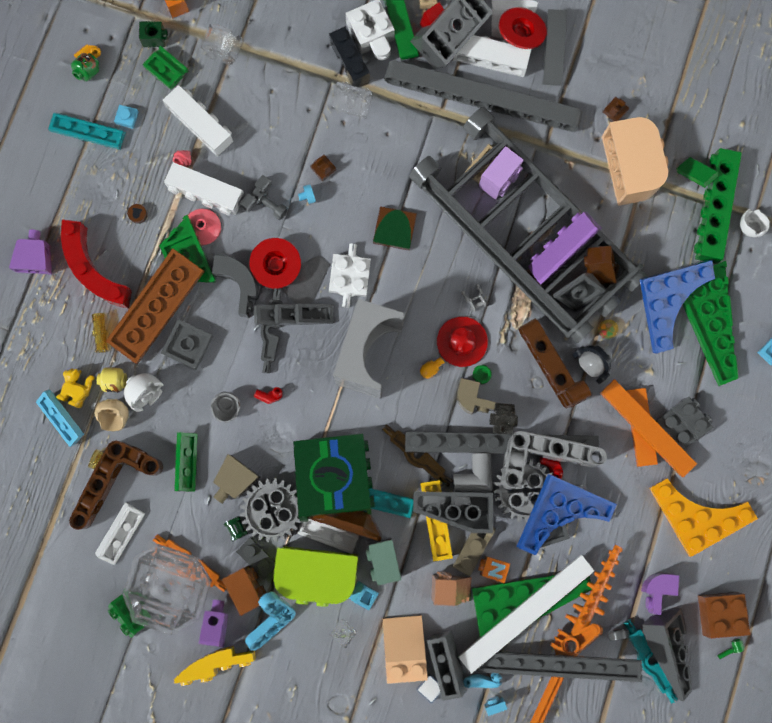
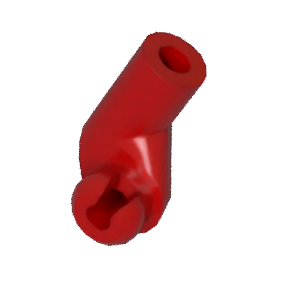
[254,387,283,404]

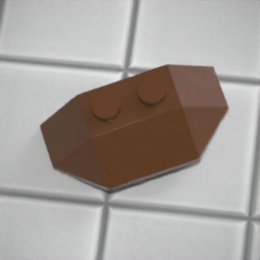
[308,510,382,541]

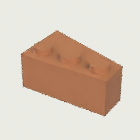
[431,571,472,606]

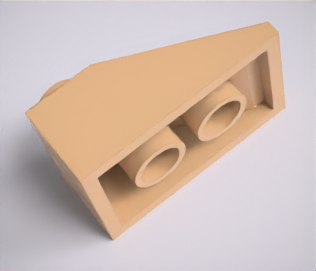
[382,615,428,684]

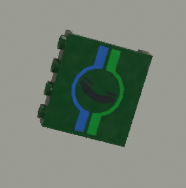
[293,434,375,522]

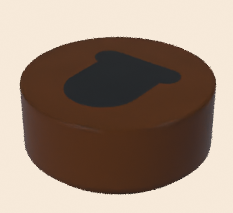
[127,204,148,224]

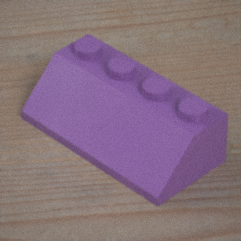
[528,212,602,284]

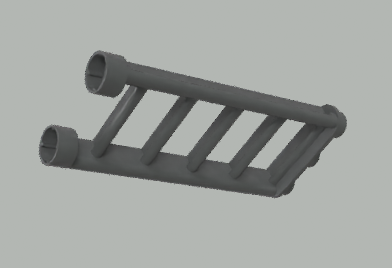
[409,107,648,343]

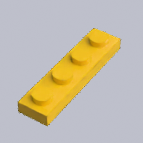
[420,480,453,562]

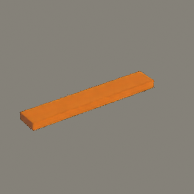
[600,379,697,477]

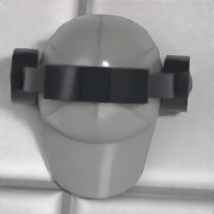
[572,344,612,384]

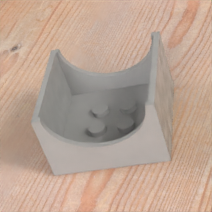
[333,299,405,399]

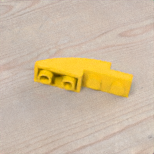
[174,646,256,686]

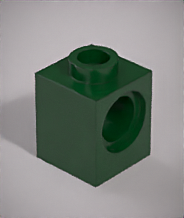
[139,21,168,47]

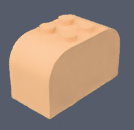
[602,117,669,206]

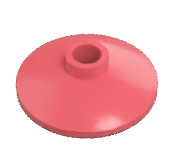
[188,209,221,245]

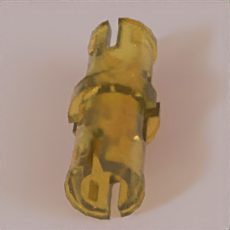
[92,313,108,353]

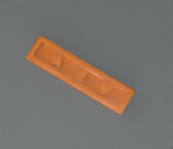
[626,388,658,467]

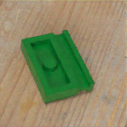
[142,46,189,90]

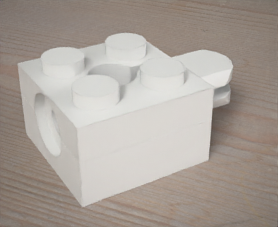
[346,0,395,60]

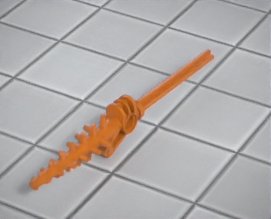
[530,545,623,723]

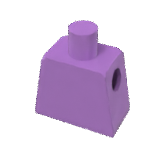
[9,229,52,274]
[198,600,228,647]

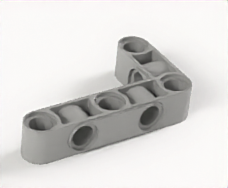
[501,431,607,490]

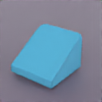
[349,581,379,610]

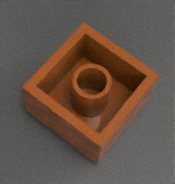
[222,565,267,616]
[698,592,750,639]

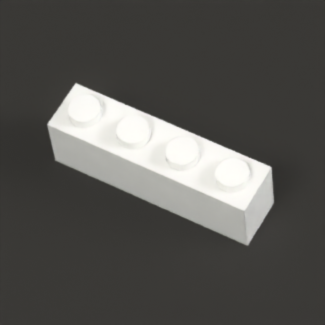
[453,35,531,77]
[163,85,233,157]
[164,162,245,215]

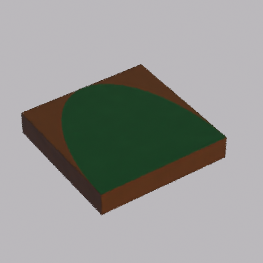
[373,206,417,251]

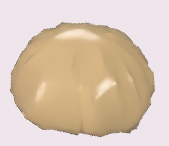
[94,399,129,432]

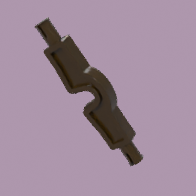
[382,424,453,486]

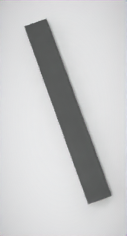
[477,652,642,682]

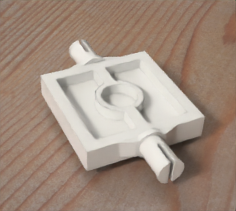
[329,244,371,308]

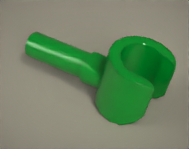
[717,639,744,659]

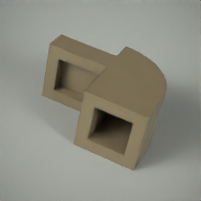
[457,378,496,414]

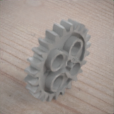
[493,459,552,523]
[240,478,301,542]

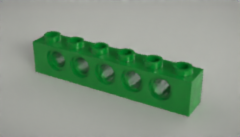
[694,148,742,264]

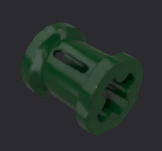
[223,516,248,542]

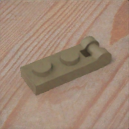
[452,527,496,577]

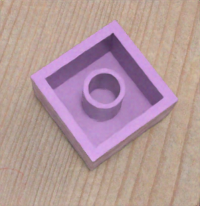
[478,146,523,200]

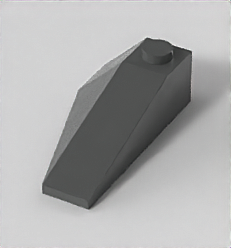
[413,492,493,533]
[643,608,692,701]

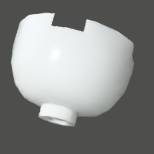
[124,373,164,412]

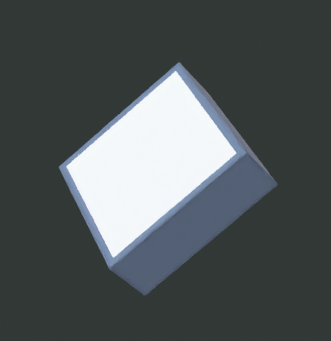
[416,674,440,704]

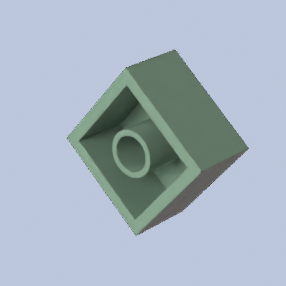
[366,538,401,586]

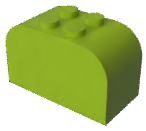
[274,546,359,607]

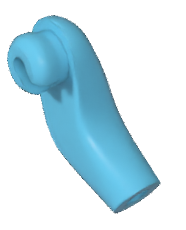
[464,673,502,688]

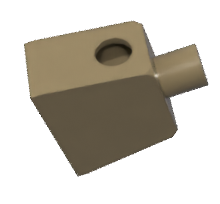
[213,454,260,504]

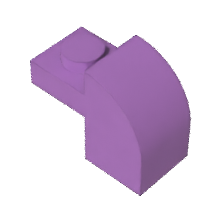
[641,573,679,615]

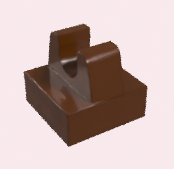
[603,97,630,122]
[310,155,336,182]

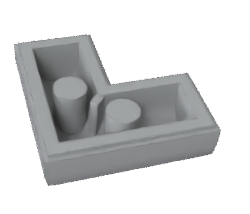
[453,453,493,493]

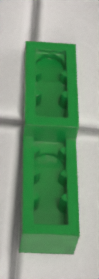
[384,0,418,60]

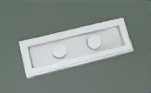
[297,519,359,554]

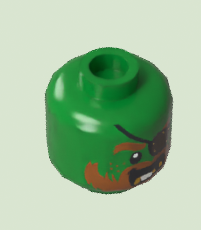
[71,53,99,81]

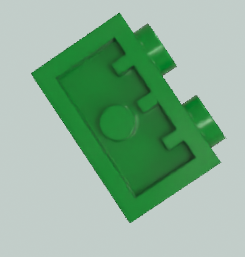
[108,589,153,638]

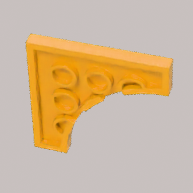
[649,478,758,557]

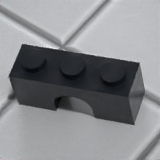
[329,26,370,90]

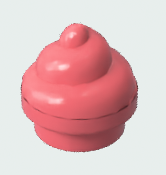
[173,150,192,167]

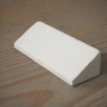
[95,502,145,565]

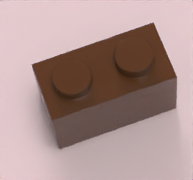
[584,246,617,284]

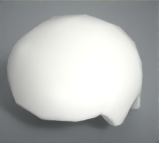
[740,209,770,237]

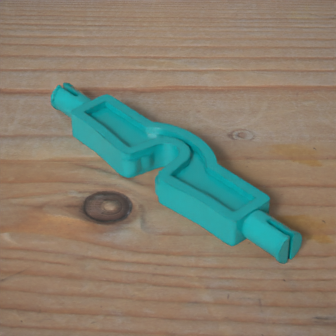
[624,619,678,704]

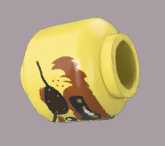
[97,367,127,393]

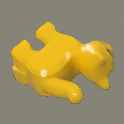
[56,368,95,408]

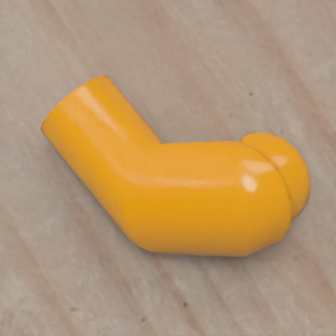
[73,45,101,58]

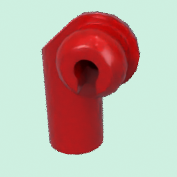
[539,456,564,479]

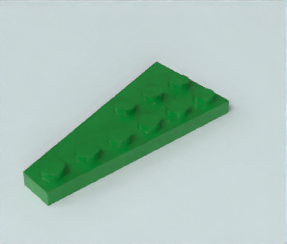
[682,261,738,386]
[472,574,592,638]

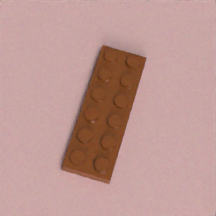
[106,249,205,364]

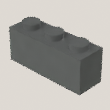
[427,631,468,701]

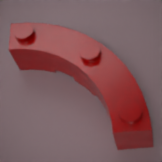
[61,219,132,309]

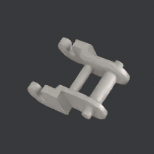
[461,284,487,312]

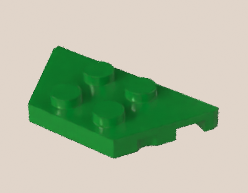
[159,215,217,283]

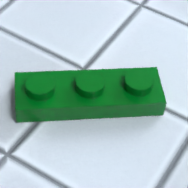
[174,432,198,492]

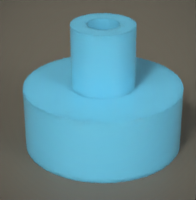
[298,184,316,204]

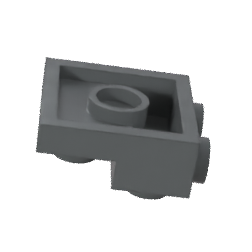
[656,397,714,450]

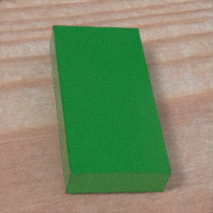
[676,157,718,188]

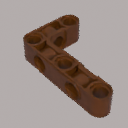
[518,318,592,409]
[69,440,163,530]

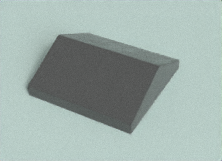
[553,273,606,312]

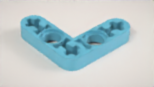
[245,592,296,651]

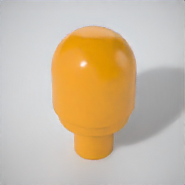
[420,357,445,379]

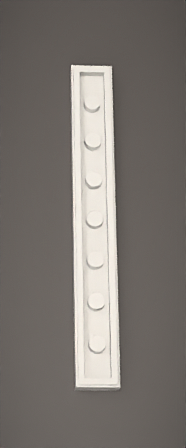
[458,555,594,674]

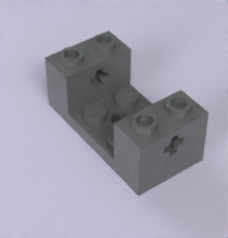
[410,0,493,69]

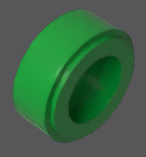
[472,365,492,384]

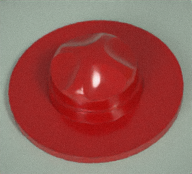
[499,7,547,49]
[250,238,301,289]
[437,316,488,367]

